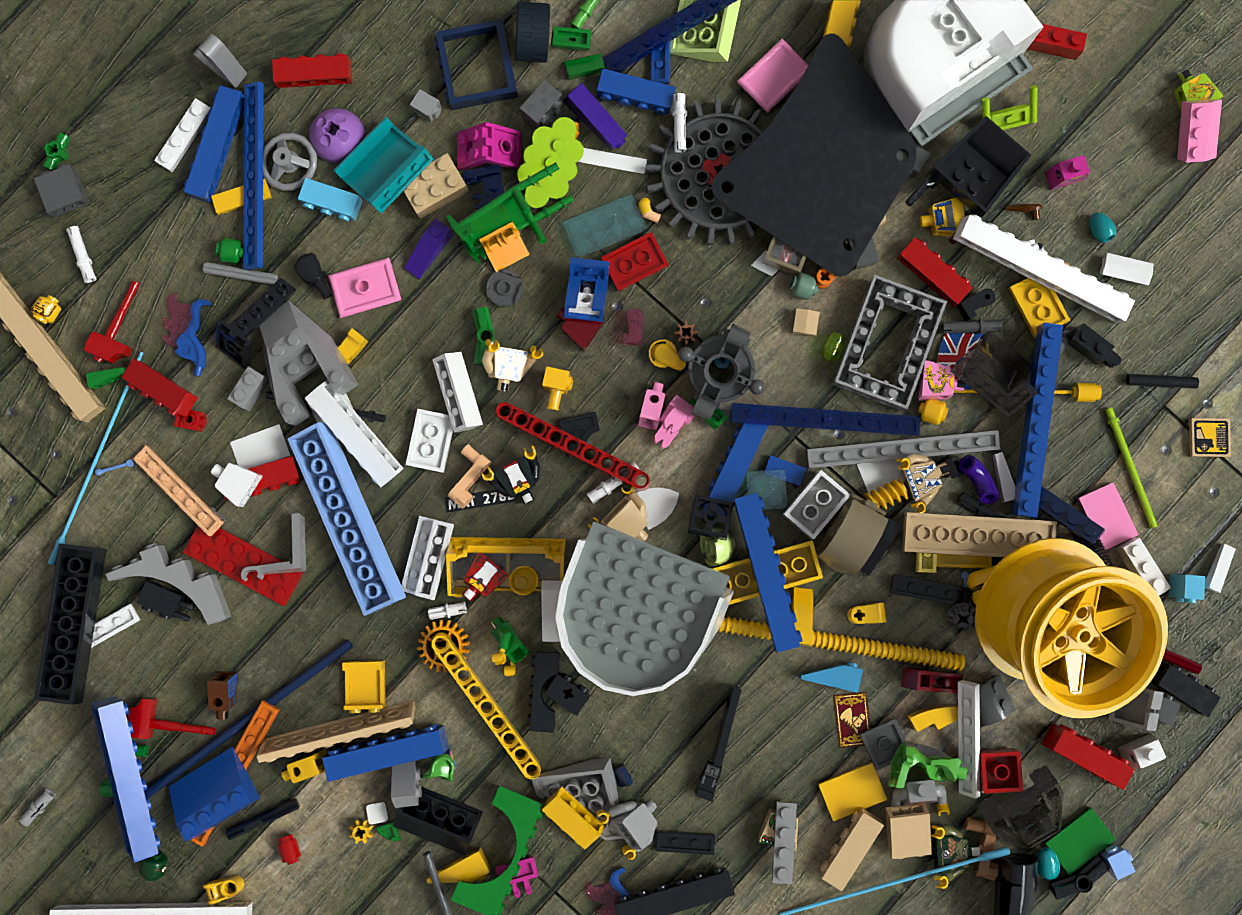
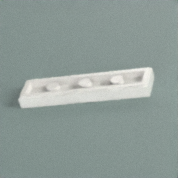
[91,603,140,648]

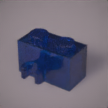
[472,174,505,210]

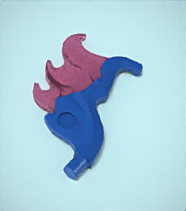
[163,293,212,377]
[587,867,632,915]

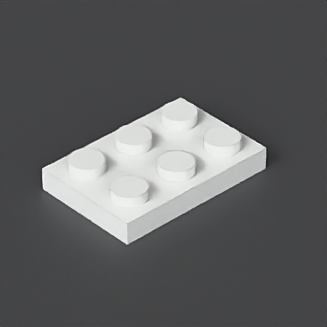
[406,409,453,473]

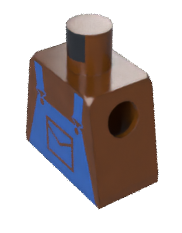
[207,671,238,720]

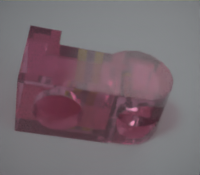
[623,308,643,346]

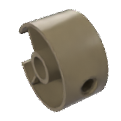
[817,493,889,576]

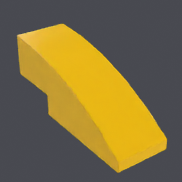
[791,587,813,646]
[906,705,958,732]

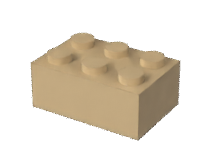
[404,153,469,219]

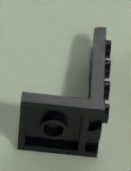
[215,278,296,369]

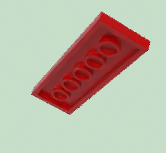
[183,526,304,606]

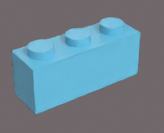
[298,178,363,222]

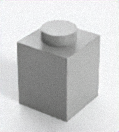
[410,89,442,122]

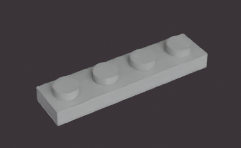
[772,801,797,884]

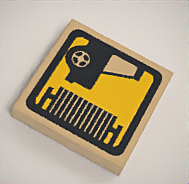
[1189,418,1231,457]

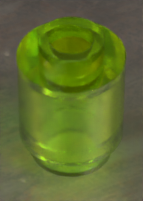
[820,332,845,362]

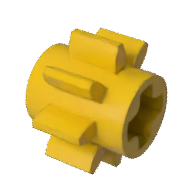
[349,819,374,844]

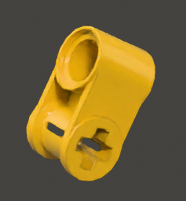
[847,603,886,624]
[202,875,244,905]

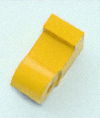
[338,328,369,365]

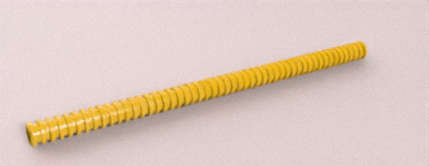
[719,616,965,671]

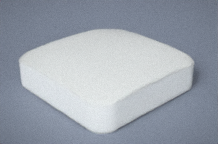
[366,802,388,825]

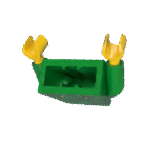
[491,617,530,676]

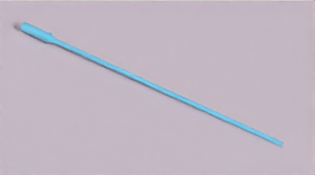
[48,352,144,566]
[780,846,1010,915]

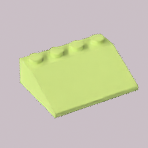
[670,0,741,62]

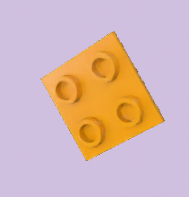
[479,221,529,272]

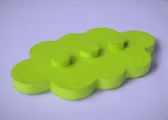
[517,117,584,208]

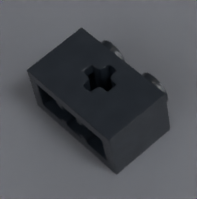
[545,673,590,716]

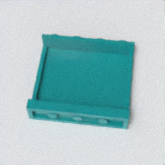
[333,117,434,214]

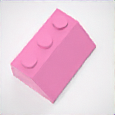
[1177,99,1222,162]

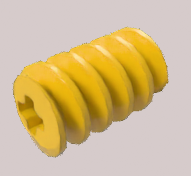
[864,477,908,510]

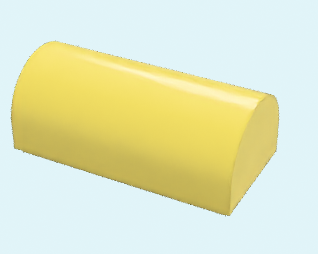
[915,552,937,573]

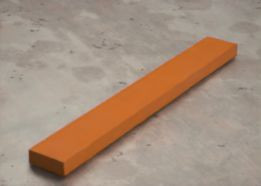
[191,700,280,847]

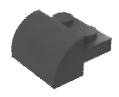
[977,675,1016,727]

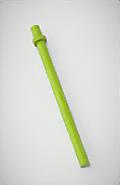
[1105,407,1158,529]

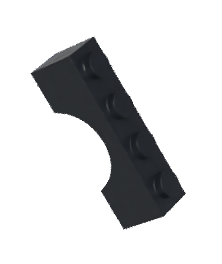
[527,651,560,733]

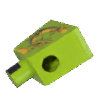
[1174,69,1223,110]

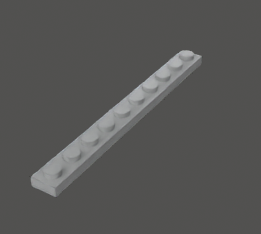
[806,430,1000,469]

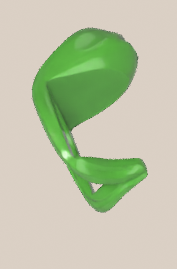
[421,753,454,782]

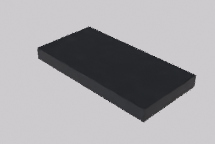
[711,684,741,767]

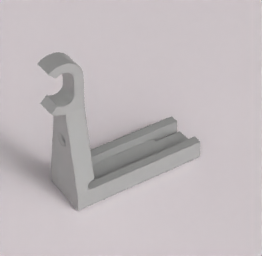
[241,513,306,581]

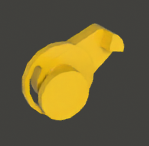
[649,339,686,372]

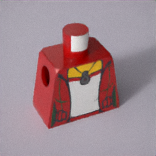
[462,552,508,602]

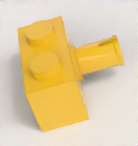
[542,366,573,411]

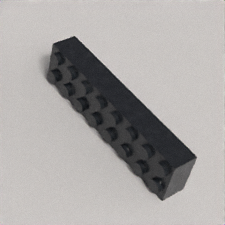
[34,544,107,705]

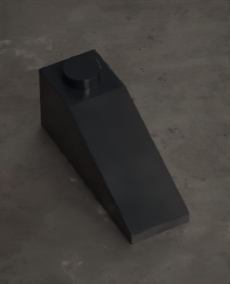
[859,516,901,576]

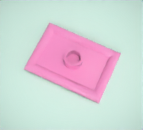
[736,38,808,113]
[328,257,402,318]

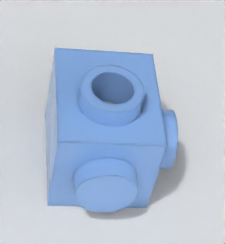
[1101,845,1136,880]

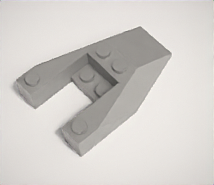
[259,301,359,426]

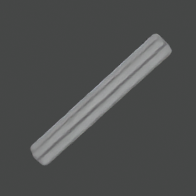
[203,262,278,285]

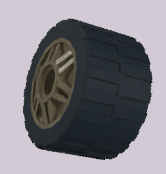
[513,1,552,63]

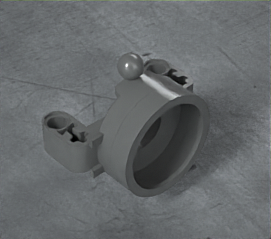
[678,323,765,421]

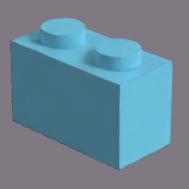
[1168,574,1205,603]

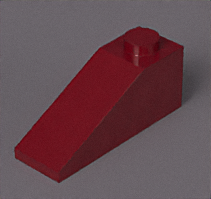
[901,667,963,693]

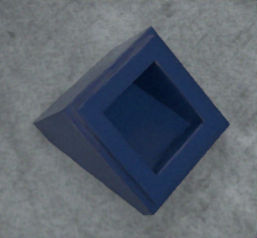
[613,764,633,787]

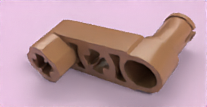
[964,817,999,881]

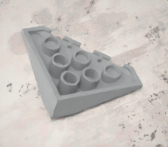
[532,758,623,840]

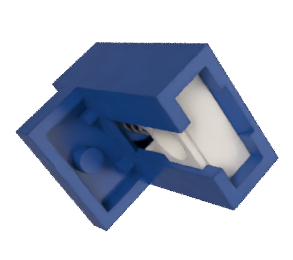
[564,257,609,322]

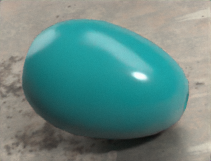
[1089,212,1117,243]
[1036,847,1060,880]

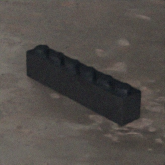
[614,867,735,915]

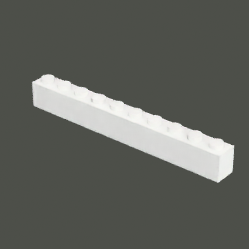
[953,214,1135,323]
[50,902,252,915]

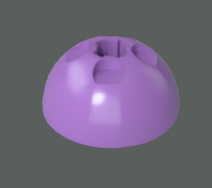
[309,108,365,164]

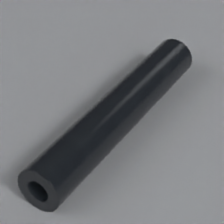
[1126,374,1199,389]

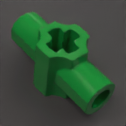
[42,132,71,171]

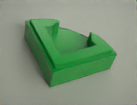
[376,821,401,841]

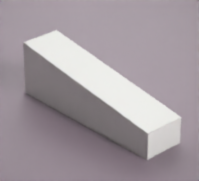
[992,452,1016,503]
[1205,544,1236,593]

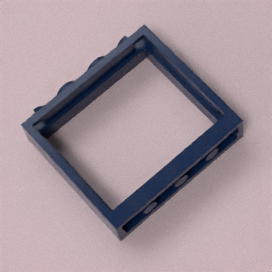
[434,19,518,110]

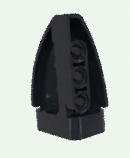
[994,853,1039,915]

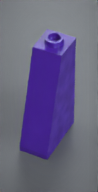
[563,83,627,150]

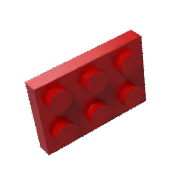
[601,232,669,292]

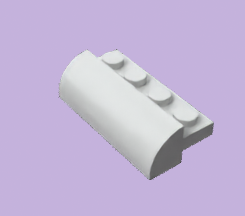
[401,516,454,600]

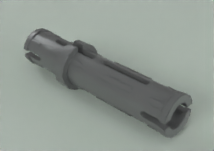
[942,319,1002,334]

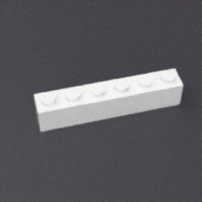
[305,380,404,487]

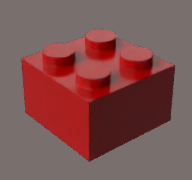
[980,748,1023,794]

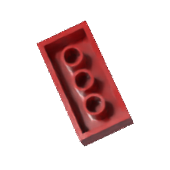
[1041,724,1135,790]

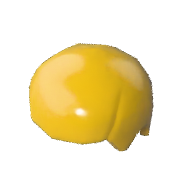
[509,566,538,596]

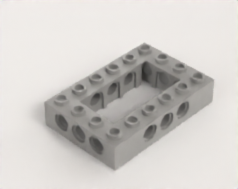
[831,275,947,411]

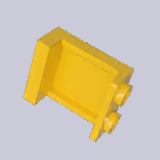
[342,660,386,713]

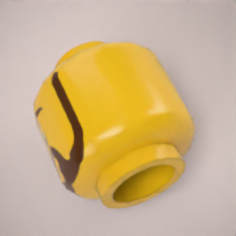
[31,295,61,325]

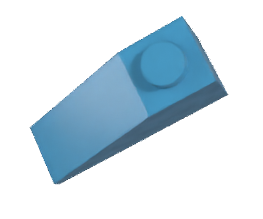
[798,661,863,693]

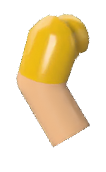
[638,198,661,223]

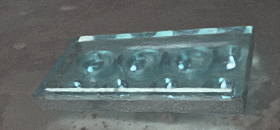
[563,194,647,258]

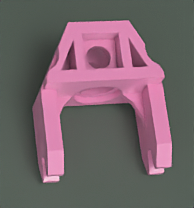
[654,395,694,449]

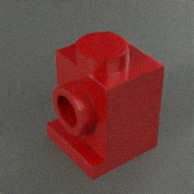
[174,410,207,432]

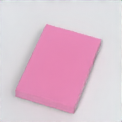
[1077,482,1138,550]

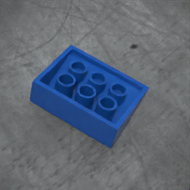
[168,747,260,842]

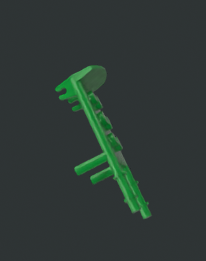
[446,162,574,264]

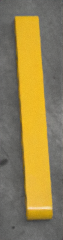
[432,632,541,779]

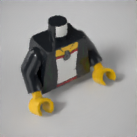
[480,445,540,504]

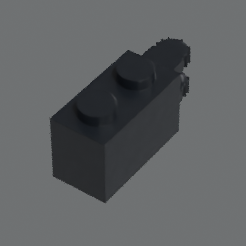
[1067,323,1122,368]
[136,581,196,622]

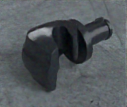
[294,252,334,300]

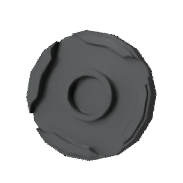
[485,269,524,308]

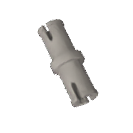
[19,788,56,826]

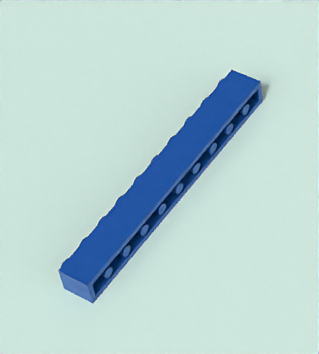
[1012,322,1063,518]

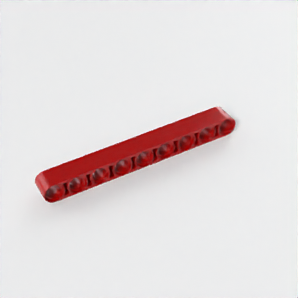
[496,402,650,491]

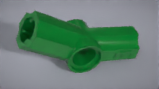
[472,307,496,366]

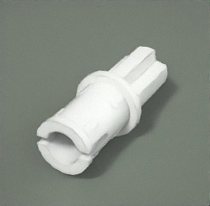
[428,601,467,620]

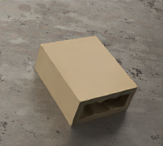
[886,803,932,859]

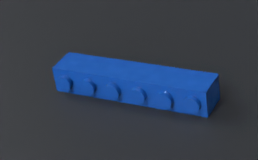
[184,85,244,203]
[700,407,772,518]

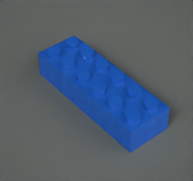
[322,723,449,782]

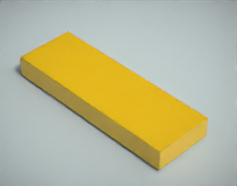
[211,178,272,215]

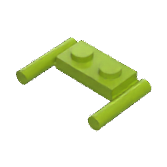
[982,85,1038,130]

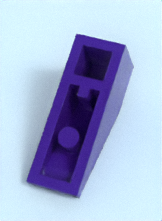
[404,219,453,280]

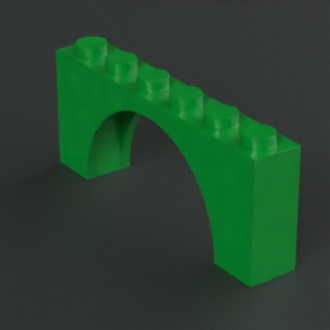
[451,785,543,915]

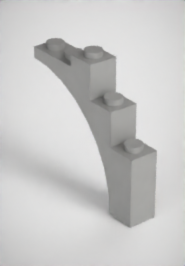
[106,543,232,625]

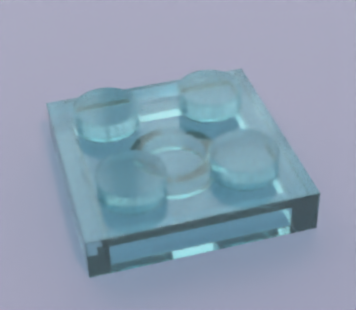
[746,469,788,510]

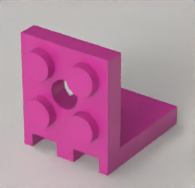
[457,122,521,171]

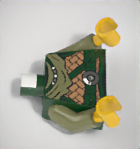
[931,825,980,889]

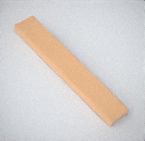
[133,445,224,536]

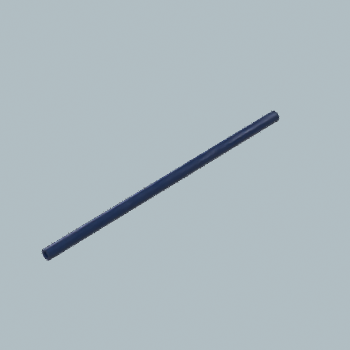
[144,639,353,798]

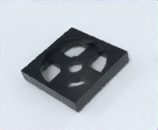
[688,495,733,541]

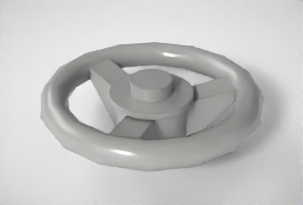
[263,133,317,191]

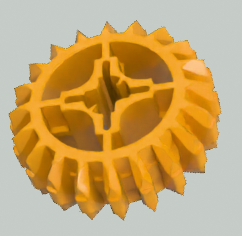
[417,619,470,672]

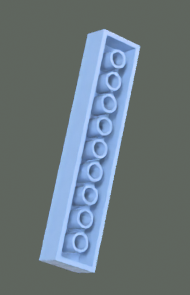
[288,422,406,616]

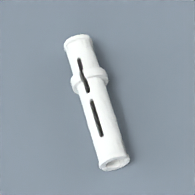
[672,93,687,153]
[66,226,96,283]
[587,461,640,504]

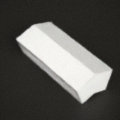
[1099,253,1154,285]

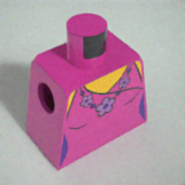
[1045,155,1090,190]

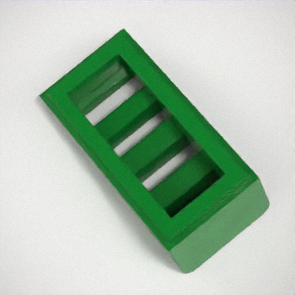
[86,367,127,390]

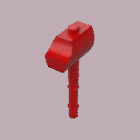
[84,281,140,364]
[126,697,216,739]

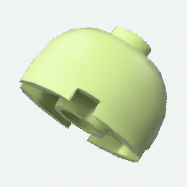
[700,527,735,567]

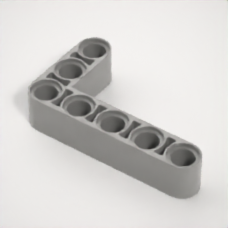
[193,33,247,88]

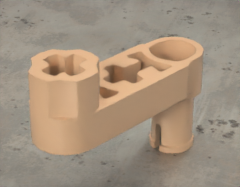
[448,444,491,509]

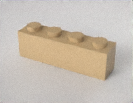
[820,807,884,891]

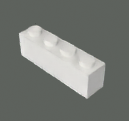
[432,352,483,433]

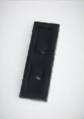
[655,830,715,855]

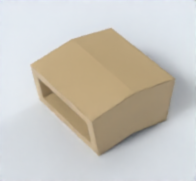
[793,308,820,337]

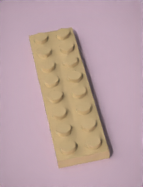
[902,512,1057,557]
[257,700,416,763]

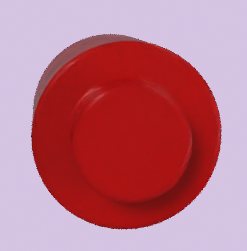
[277,834,302,865]

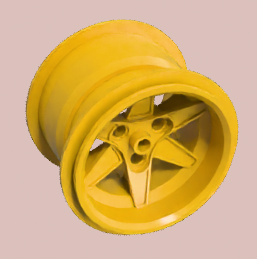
[975,538,1168,718]

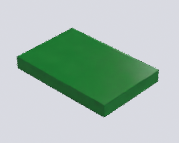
[1044,807,1116,875]

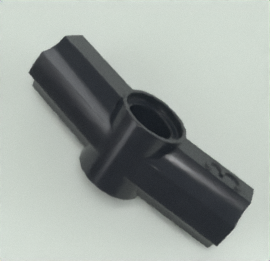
[1049,855,1109,900]

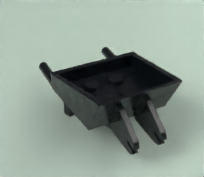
[905,116,1031,244]

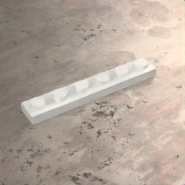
[958,680,980,799]

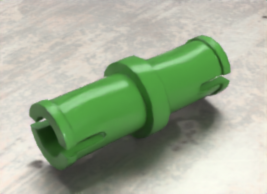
[570,0,600,29]

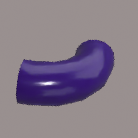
[959,455,999,504]

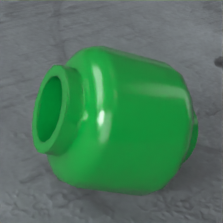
[216,238,243,264]

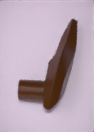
[1005,204,1043,220]

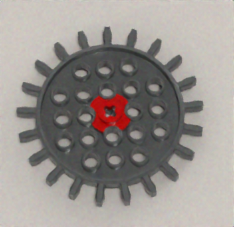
[645,98,763,245]

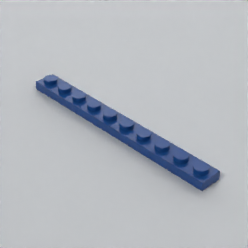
[243,81,264,271]

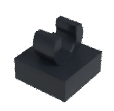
[942,456,964,479]

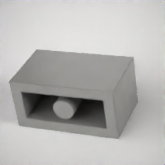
[227,366,269,411]
[391,761,422,808]

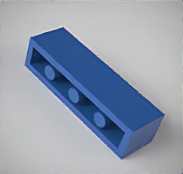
[597,69,676,115]

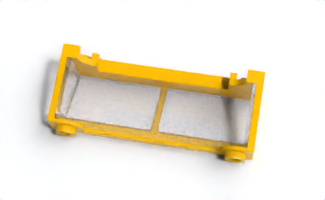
[446,537,566,598]

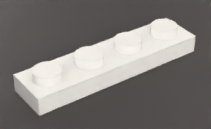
[154,98,211,173]

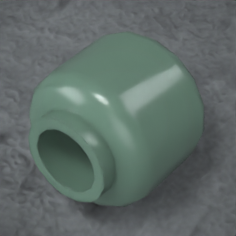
[788,273,818,300]

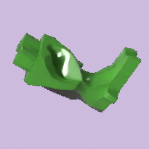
[888,742,968,789]

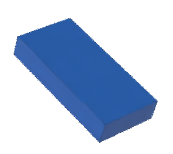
[763,455,807,487]

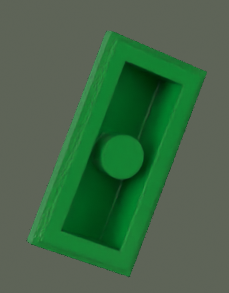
[565,53,605,80]

